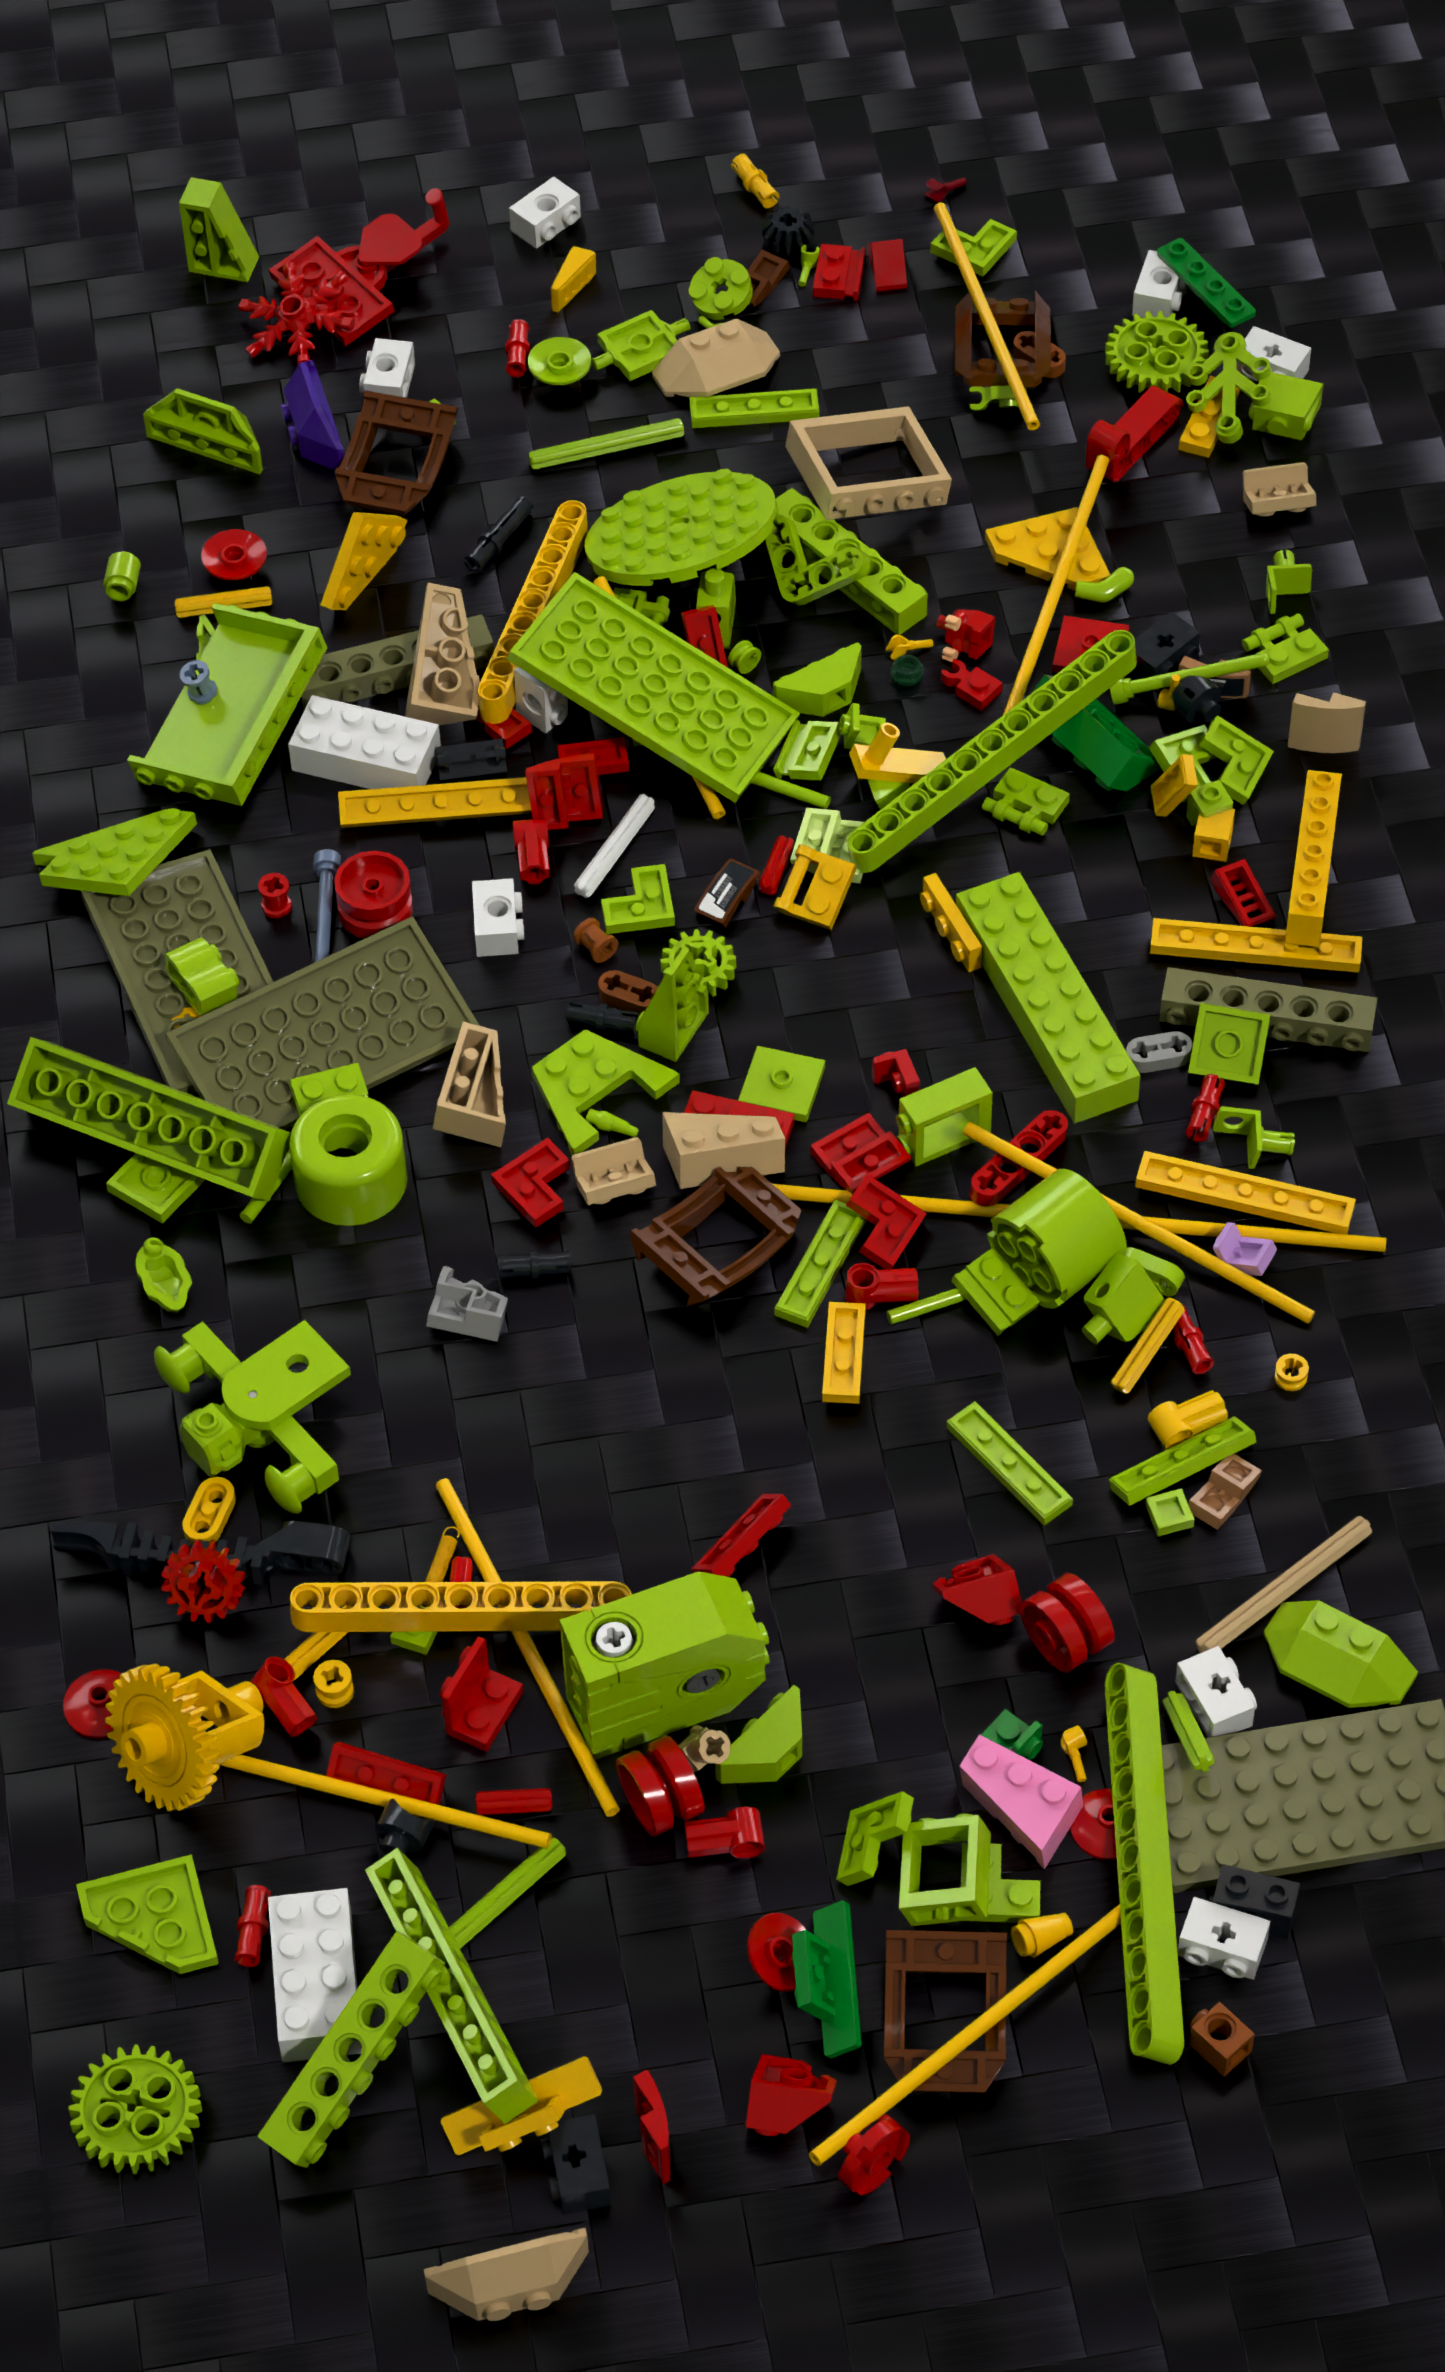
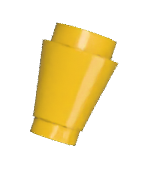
[1011,1912,1073,1958]

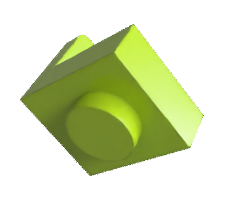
[839,703,886,749]
[1186,780,1233,826]

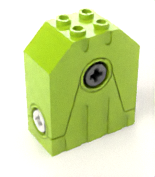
[559,1571,770,1760]

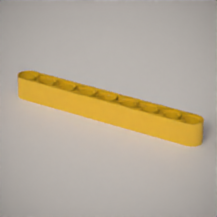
[478,500,588,724]
[290,1581,632,1632]

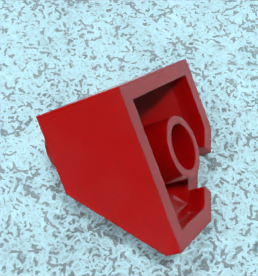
[932,1554,1022,1625]
[746,2054,837,2136]

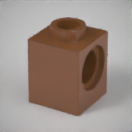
[1189,2002,1255,2077]

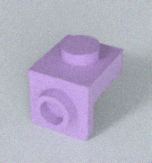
[1213,1222,1277,1276]

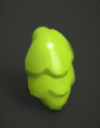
[136,1238,192,1313]

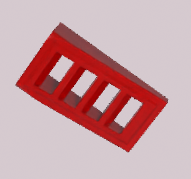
[1210,859,1276,927]

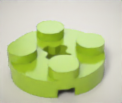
[689,257,753,320]

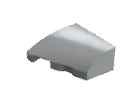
[426,1266,508,1342]

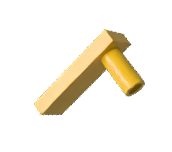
[849,723,946,783]

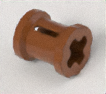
[573,918,618,963]

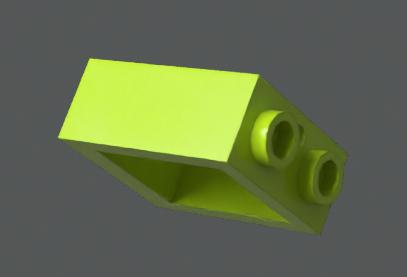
[896,1067,993,1167]
[899,1813,991,1926]

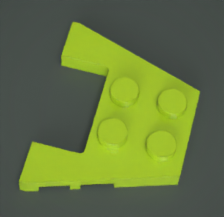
[531,1029,680,1155]

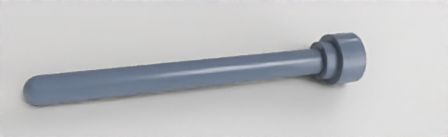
[313,849,341,962]

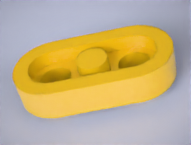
[182,1477,236,1545]

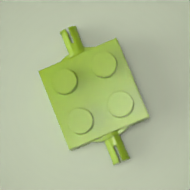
[591,310,690,381]

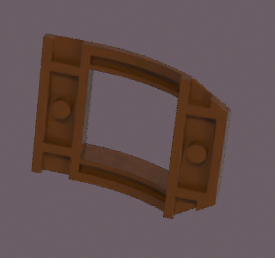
[955,291,1051,387]
[334,390,458,516]
[630,1167,801,1306]
[884,1930,1007,2094]

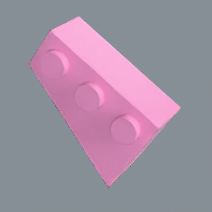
[959,1735,1083,1869]

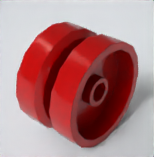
[334,850,413,939]
[1020,1573,1115,1673]
[616,1735,705,1837]

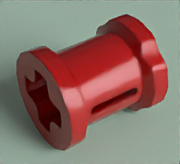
[258,873,292,918]

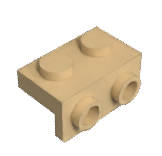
[1243,462,1316,516]
[571,1137,656,1205]

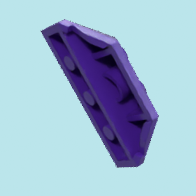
[280,360,344,470]

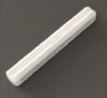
[574,794,655,898]

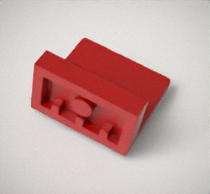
[440,1636,524,1752]

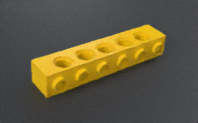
[1285,770,1342,947]

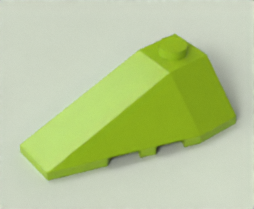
[635,948,709,1062]

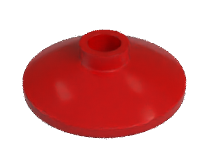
[201,529,267,580]
[63,1669,122,1739]
[1070,1788,1117,1860]
[747,1913,806,1992]

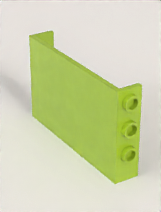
[127,603,327,806]

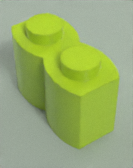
[165,937,240,1016]

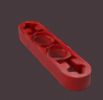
[969,1110,1068,1207]

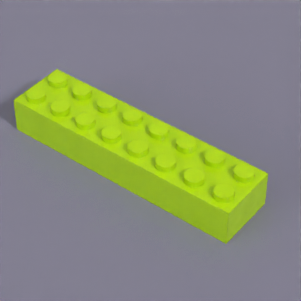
[956,872,1140,1124]
[7,1037,291,1201]

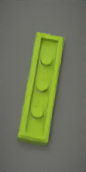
[689,388,819,428]
[774,1200,867,1328]
[947,1401,1073,1526]
[1108,1416,1256,1506]

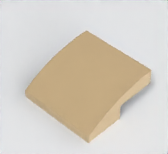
[1288,692,1366,753]

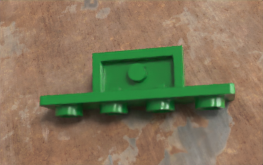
[1157,238,1256,328]
[792,1900,861,2058]

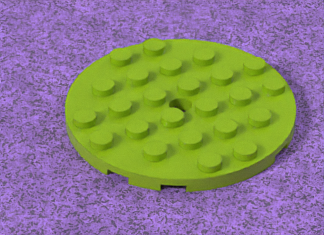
[585,469,779,586]

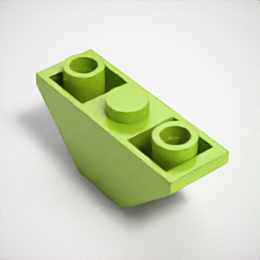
[773,642,861,717]
[715,1685,802,1784]

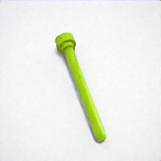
[1110,653,1270,705]

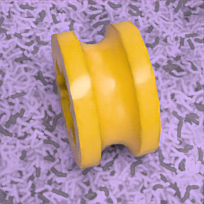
[1274,1353,1309,1391]

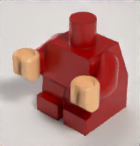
[936,609,995,662]

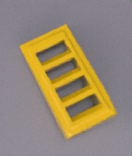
[551,246,596,312]

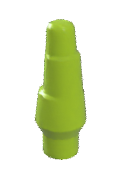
[586,1108,639,1137]

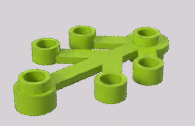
[1186,332,1272,444]

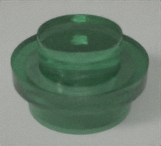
[891,655,924,686]

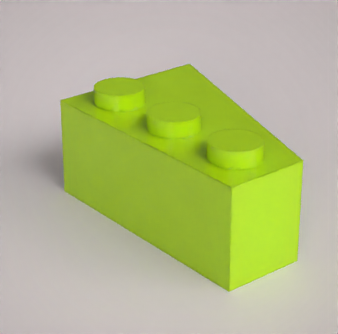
[179,177,259,282]

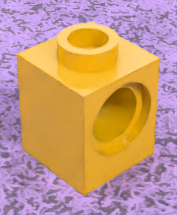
[1192,808,1235,862]

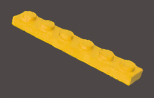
[338,777,532,828]
[1150,918,1362,973]
[1135,1151,1356,1234]

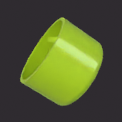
[289,1094,408,1226]

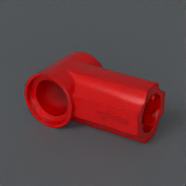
[513,818,550,884]
[845,1263,919,1310]
[250,1656,318,1738]
[684,1807,765,1858]

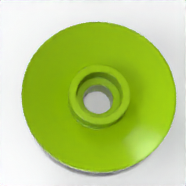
[528,337,591,385]

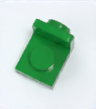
[981,1709,1043,1760]

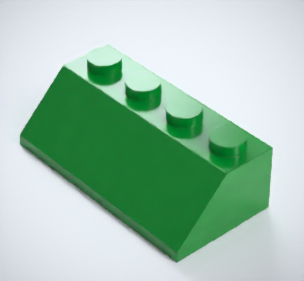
[1032,674,1162,791]

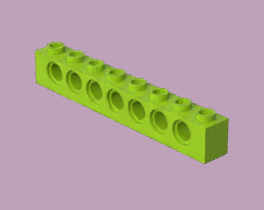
[365,1847,539,2124]

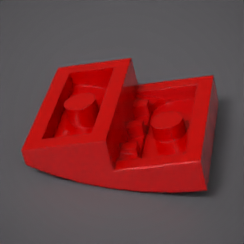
[525,753,603,830]
[810,1113,911,1194]
[633,2070,671,2184]

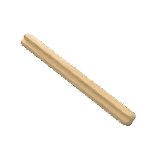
[1195,1516,1372,1653]

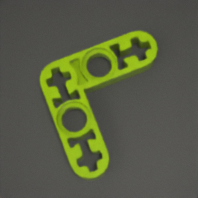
[765,514,871,606]

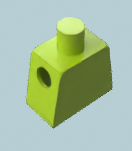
[696,568,736,649]
[1081,1252,1165,1344]

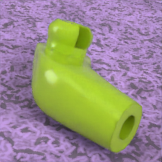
[1074,567,1134,603]

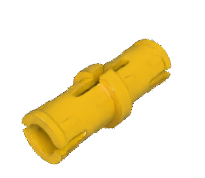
[731,154,780,208]

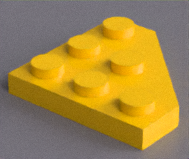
[985,507,1110,591]
[320,512,407,610]

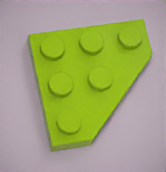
[76,1854,219,1974]

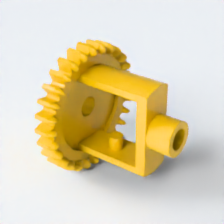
[105,1664,264,1811]

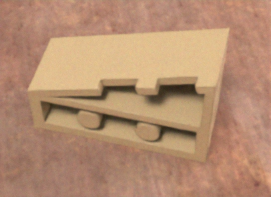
[433,1022,506,1147]
[663,1112,785,1189]

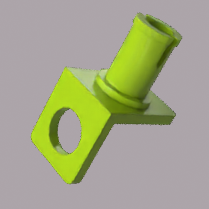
[1266,550,1312,614]
[1213,1106,1295,1169]

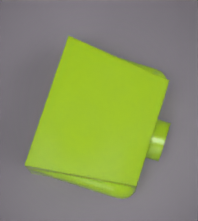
[1248,372,1323,440]

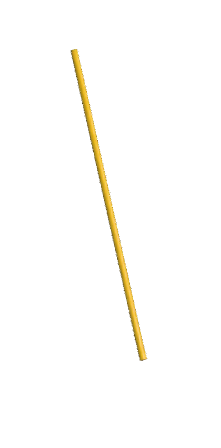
[773,1184,1387,1252]

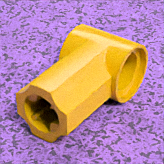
[1147,1390,1228,1450]

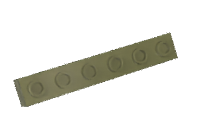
[299,614,494,713]
[1160,967,1377,1052]

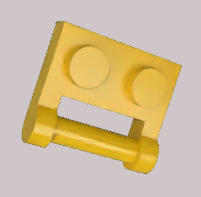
[773,844,857,930]

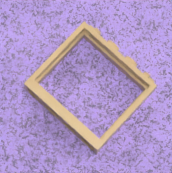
[785,406,952,520]

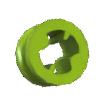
[728,640,761,674]

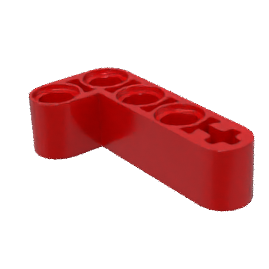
[1086,385,1183,482]

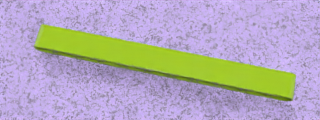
[847,630,1137,873]
[1105,1662,1184,2065]

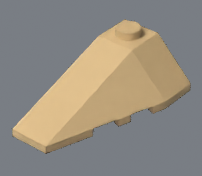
[405,583,480,725]

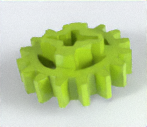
[660,929,736,996]

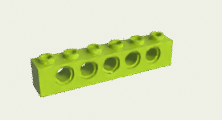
[775,488,928,635]
[257,1931,445,2168]

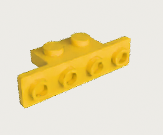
[441,2056,602,2155]

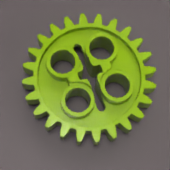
[1105,311,1209,393]
[68,2045,202,2174]

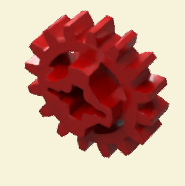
[161,1540,245,1623]

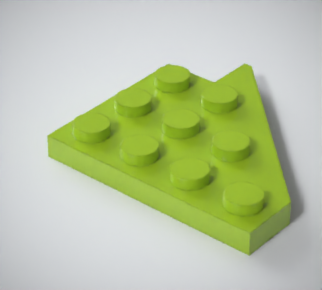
[32,808,197,896]

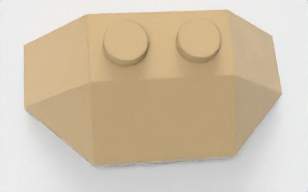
[652,319,780,397]
[424,2228,589,2321]

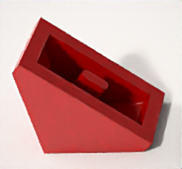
[867,239,907,292]

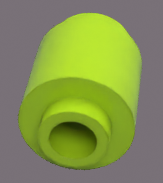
[103,551,141,601]

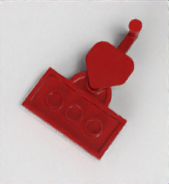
[269,188,450,346]

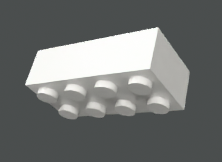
[288,695,441,789]
[268,1888,362,2062]

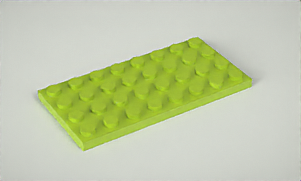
[507,572,800,803]

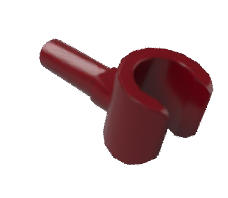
[925,177,967,202]

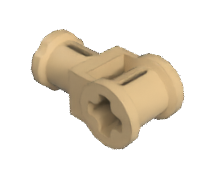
[678,1725,731,1773]

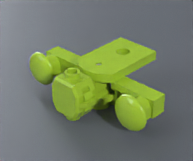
[154,1320,351,1514]

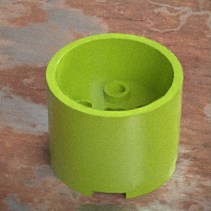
[987,1169,1127,1309]

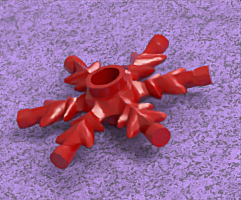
[238,262,355,365]

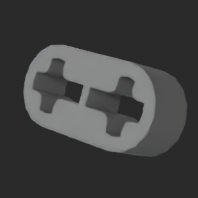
[1126,1031,1192,1073]

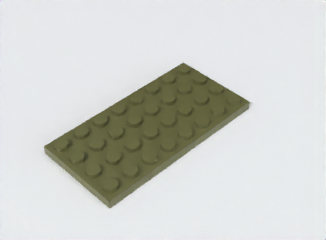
[80,849,273,1094]
[165,916,480,1130]
[1162,1699,1445,1893]

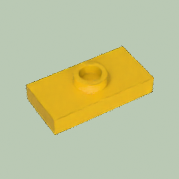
[1150,754,1198,817]

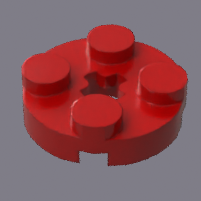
[838,2114,910,2195]

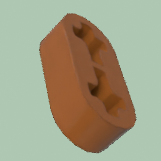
[1013,331,1066,378]
[598,970,658,1016]

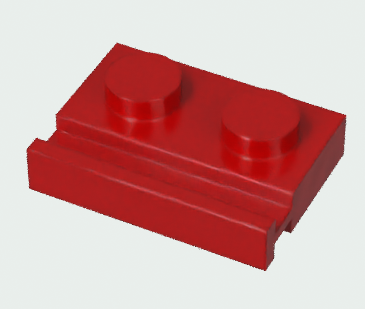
[813,244,866,301]

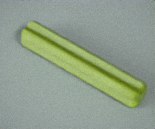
[1163,1690,1215,1773]

